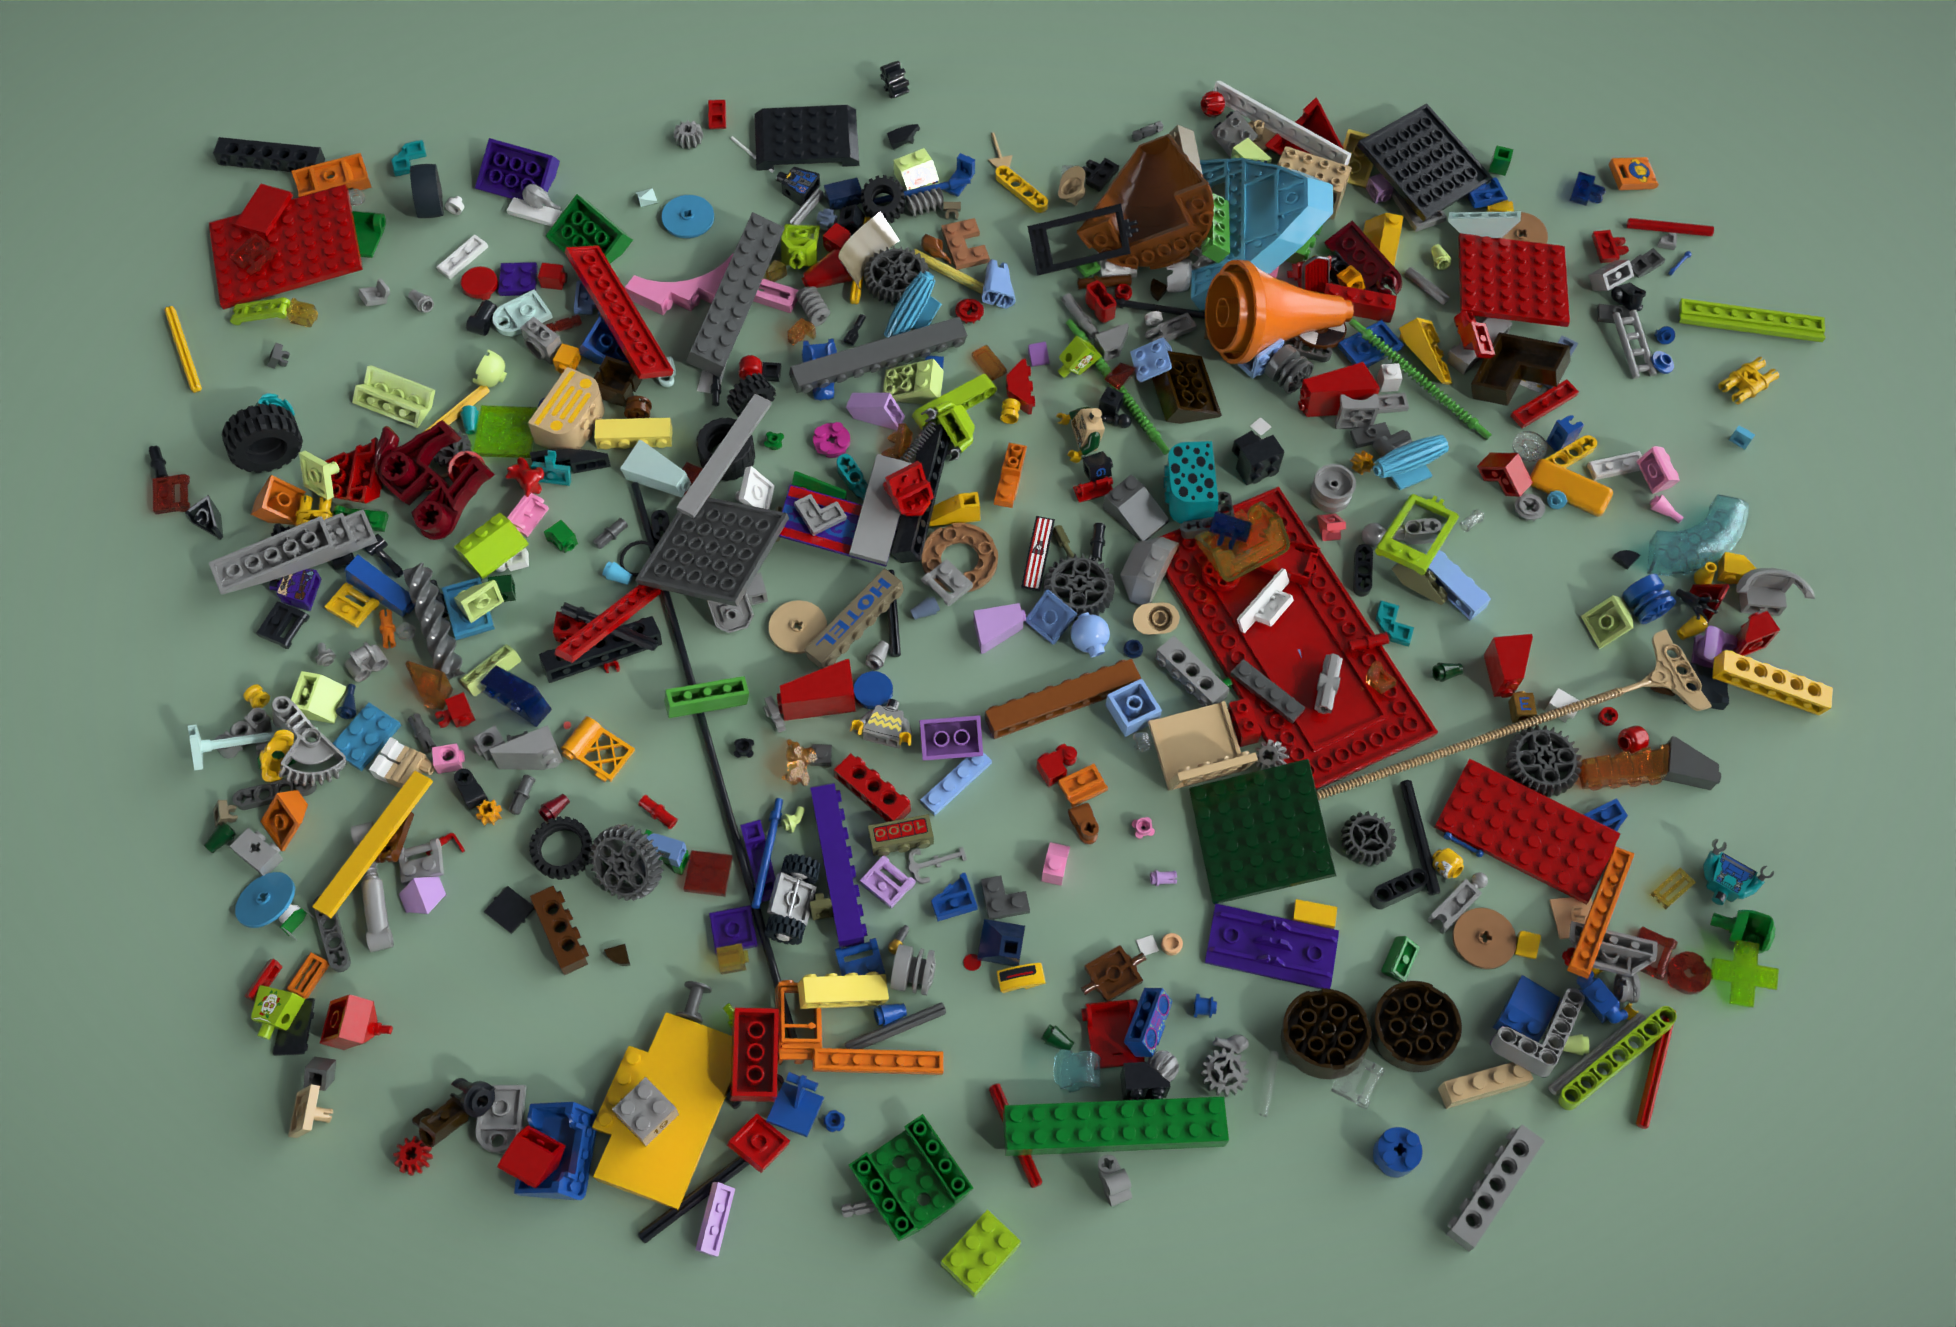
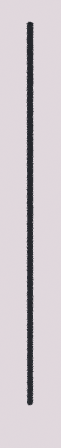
[631,482,798,1039]

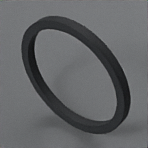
[620,540,655,577]

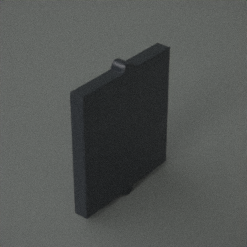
[484,886,535,934]

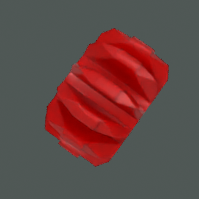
[393,1136,433,1176]

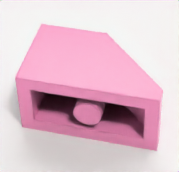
[1041,842,1070,886]

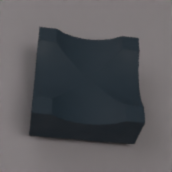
[1684,662,1729,710]

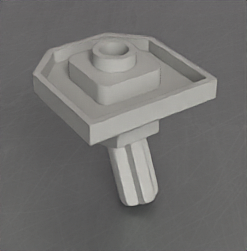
[707,593,754,633]

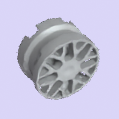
[1613,973,1640,1003]

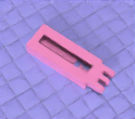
[753,279,799,313]

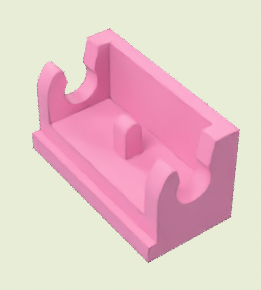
[507,493,549,538]

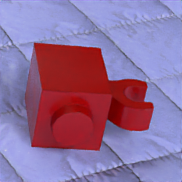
[435,692,476,728]

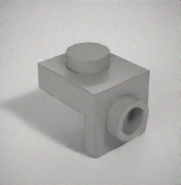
[358,279,390,306]

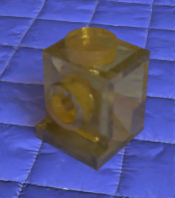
[286,298,318,328]

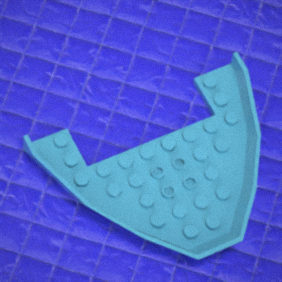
[1191,158,1333,311]

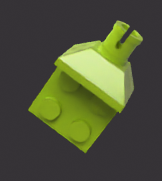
[781,224,820,269]

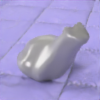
[1213,1035,1249,1054]

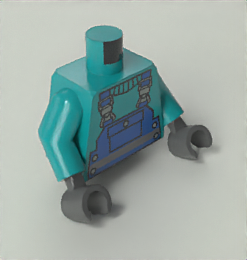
[1703,839,1774,905]

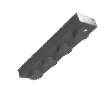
[1230,659,1305,724]

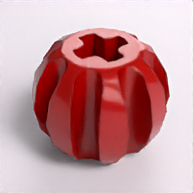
[1201,91,1225,117]

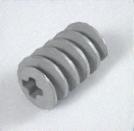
[905,187,944,217]
[796,287,830,326]

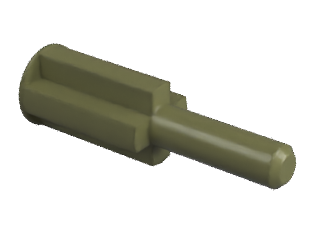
[1053,525,1074,558]

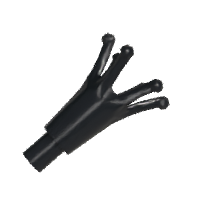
[1676,589,1719,622]

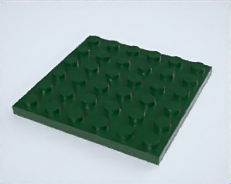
[1189,759,1337,905]

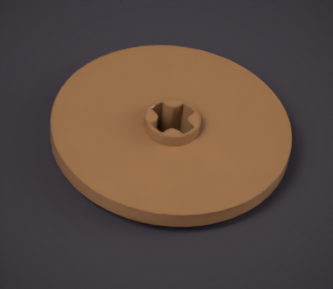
[1502,212,1548,244]
[1453,908,1517,969]

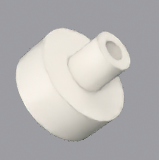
[445,196,464,215]

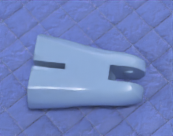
[982,259,1016,309]

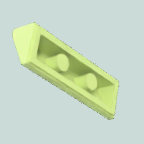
[459,644,521,696]

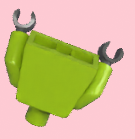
[921,401,975,461]

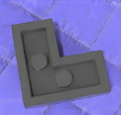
[981,875,1030,920]

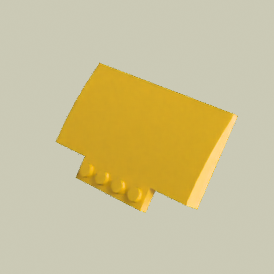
[592,1012,732,1210]

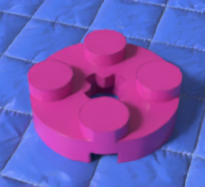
[813,422,850,458]

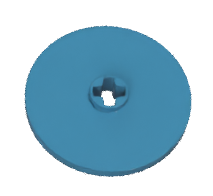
[662,195,714,238]
[235,872,295,928]

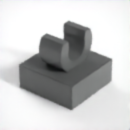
[267,343,290,369]

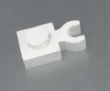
[496,548,529,572]

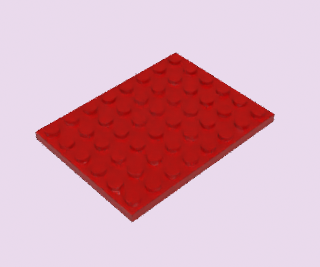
[209,184,363,309]

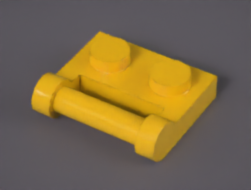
[324,582,379,628]

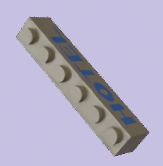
[804,568,904,669]

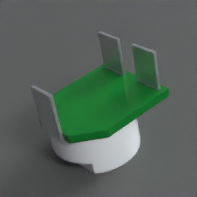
[279,904,314,941]

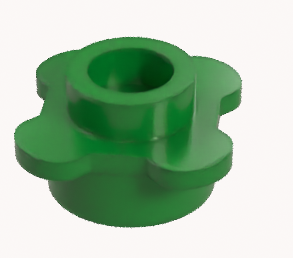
[764,431,784,450]

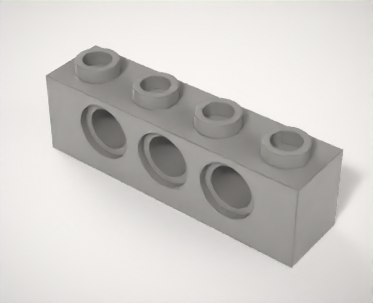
[1155,636,1230,707]

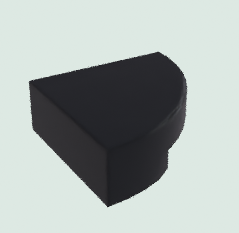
[1612,550,1641,570]

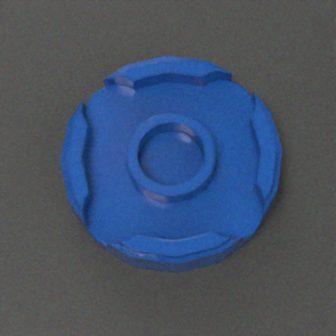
[854,671,893,709]

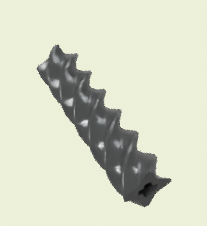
[403,563,465,681]

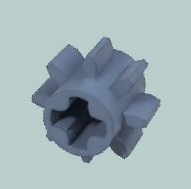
[816,208,837,231]

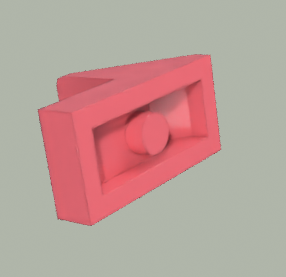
[1317,513,1346,541]

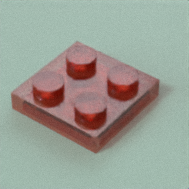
[684,850,733,897]

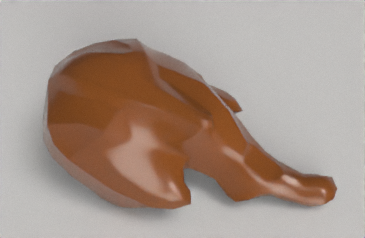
[921,234,952,265]

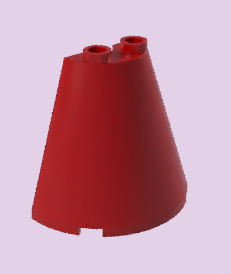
[1265,98,1344,156]

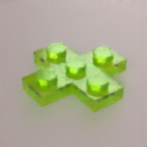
[1710,940,1779,1008]

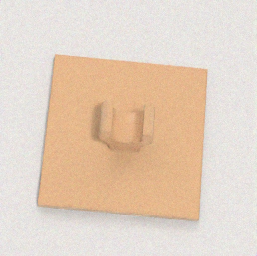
[1549,897,1592,939]

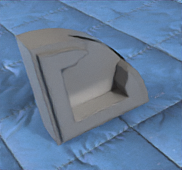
[1657,233,1677,250]

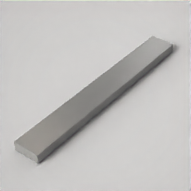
[677,394,771,518]

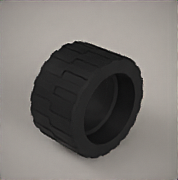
[696,417,755,481]

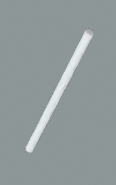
[730,136,774,173]

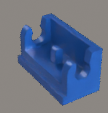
[1546,415,1584,452]

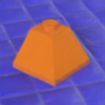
[251,475,306,525]
[260,790,308,851]

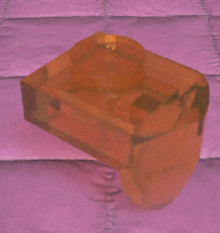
[1366,661,1396,694]

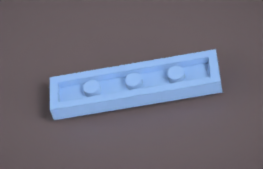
[920,753,992,816]

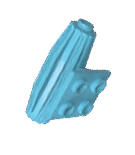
[884,270,942,338]
[1373,435,1449,490]

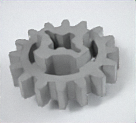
[1201,1048,1249,1097]

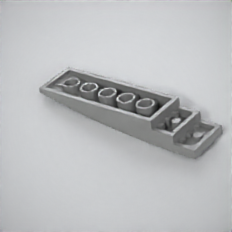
[209,509,378,595]

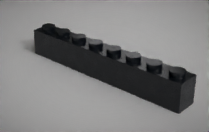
[891,424,950,563]

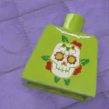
[1057,336,1102,378]
[251,985,305,1040]

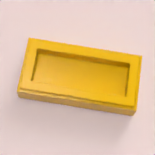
[1293,899,1337,929]

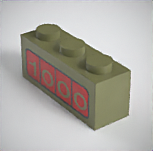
[868,814,934,857]

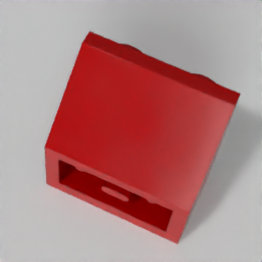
[497,1125,566,1188]

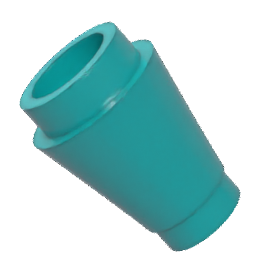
[460,405,479,435]

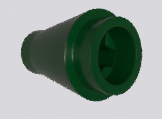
[1432,663,1464,682]
[204,822,237,853]
[1041,1024,1075,1053]

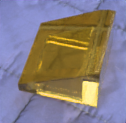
[766,260,787,282]

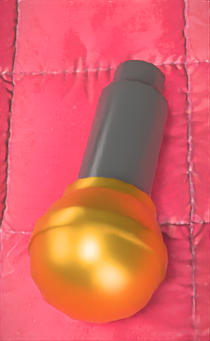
[888,925,909,955]

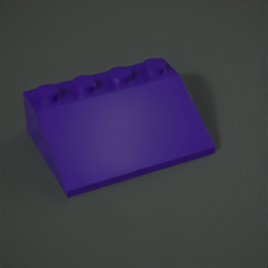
[475,138,560,200]

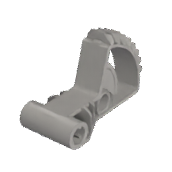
[272,696,346,786]

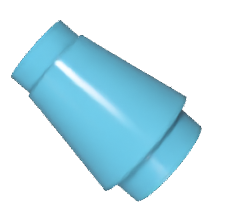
[602,561,633,585]

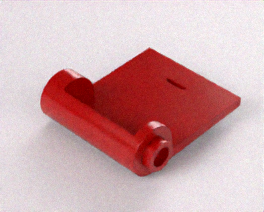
[1081,999,1145,1069]

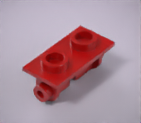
[1073,476,1113,503]

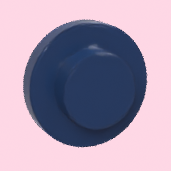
[1123,639,1143,659]

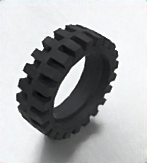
[529,816,593,880]

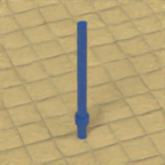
[873,177,971,205]
[752,798,783,909]

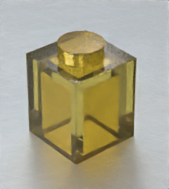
[716,943,749,975]

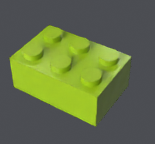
[941,1209,1021,1297]

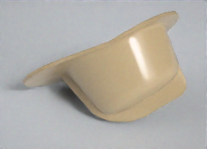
[1058,166,1086,206]
[1133,602,1180,635]

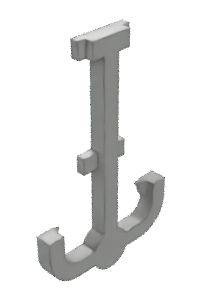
[909,847,967,884]

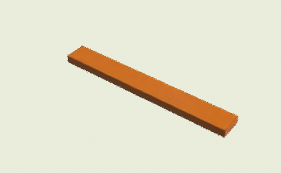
[1567,846,1634,979]

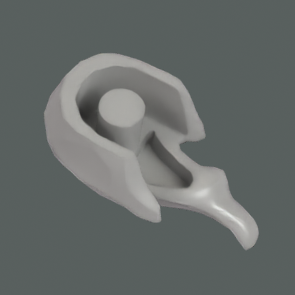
[522,184,561,210]

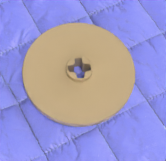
[769,600,827,654]

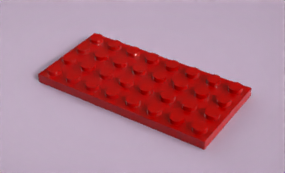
[1434,758,1621,905]

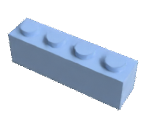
[1428,550,1491,620]

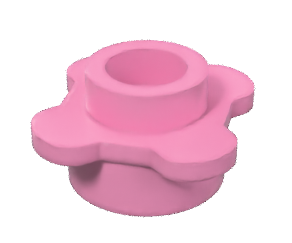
[1132,817,1155,839]

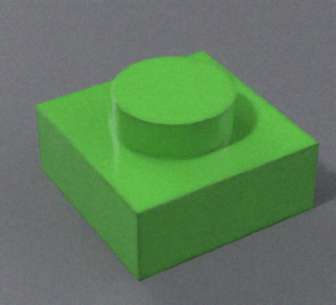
[1076,255,1100,278]

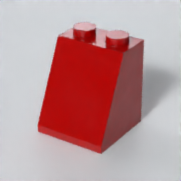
[1483,634,1533,698]

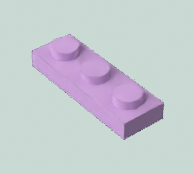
[695,1182,735,1257]

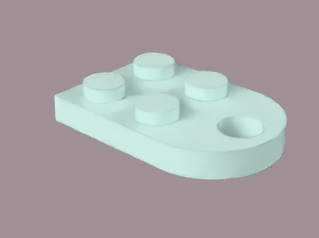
[493,289,553,336]

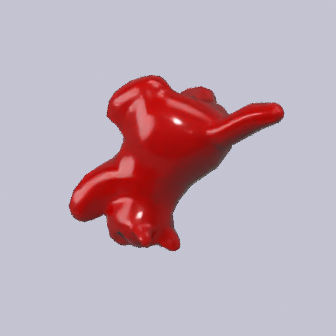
[505,457,544,497]

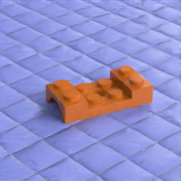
[291,153,372,197]

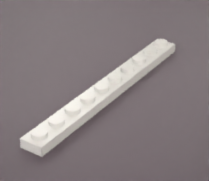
[1213,81,1351,166]

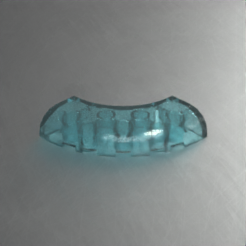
[1647,494,1750,576]

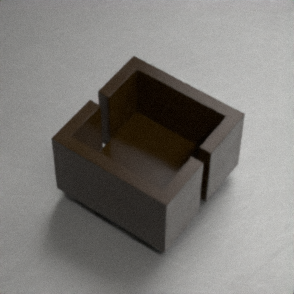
[594,356,643,407]

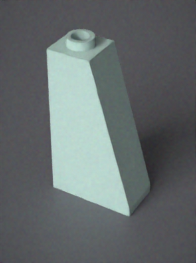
[620,440,691,497]

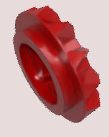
[955,299,984,324]

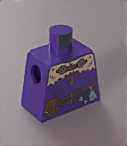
[269,569,322,611]

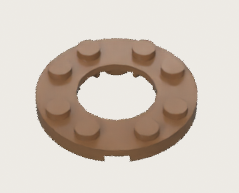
[922,523,998,592]

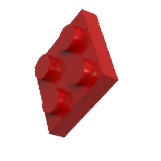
[727,1113,791,1173]

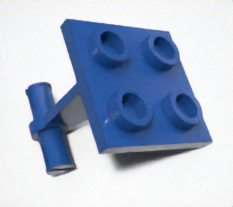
[766,1072,824,1137]

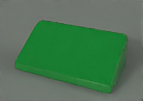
[1381,936,1420,982]

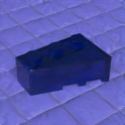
[480,665,552,727]

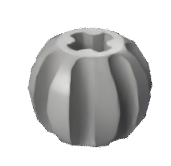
[1147,1050,1179,1082]

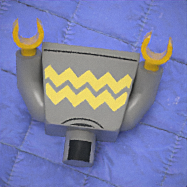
[850,699,912,749]

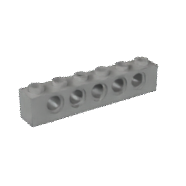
[1446,1125,1544,1252]

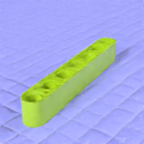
[1558,1006,1677,1110]

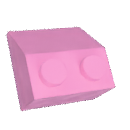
[1636,446,1680,494]

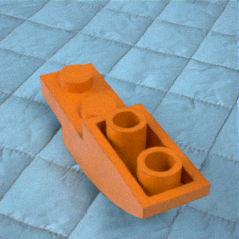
[994,443,1027,508]

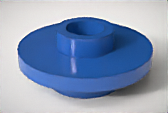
[1651,351,1674,374]

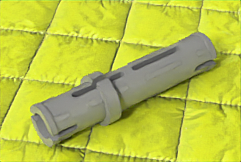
[1061,293,1099,339]

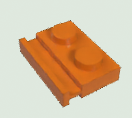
[1058,764,1108,808]

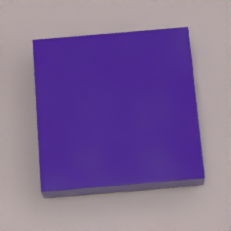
[709,905,758,955]

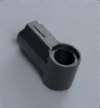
[466,300,497,336]

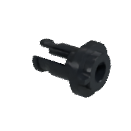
[450,1078,496,1117]

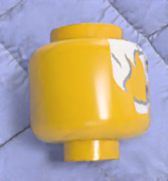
[1432,848,1464,879]

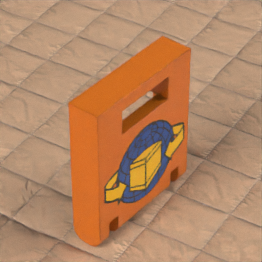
[1608,157,1659,190]

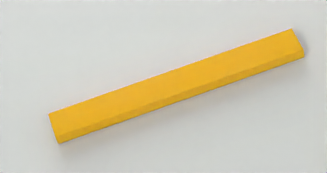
[312,771,433,918]

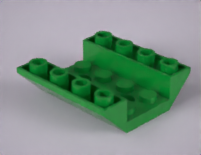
[849,1114,974,1241]

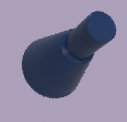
[336,684,356,719]

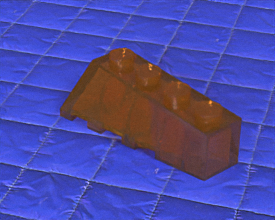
[1579,744,1669,791]

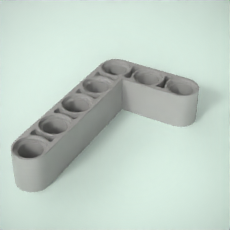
[1491,988,1585,1077]

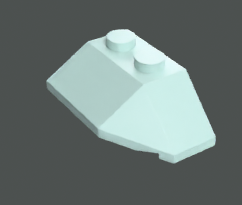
[1448,211,1521,238]

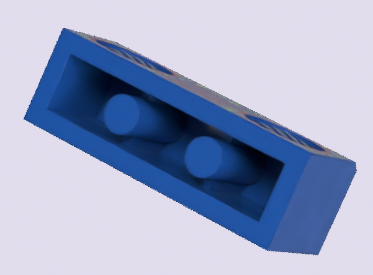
[1124,988,1173,1057]

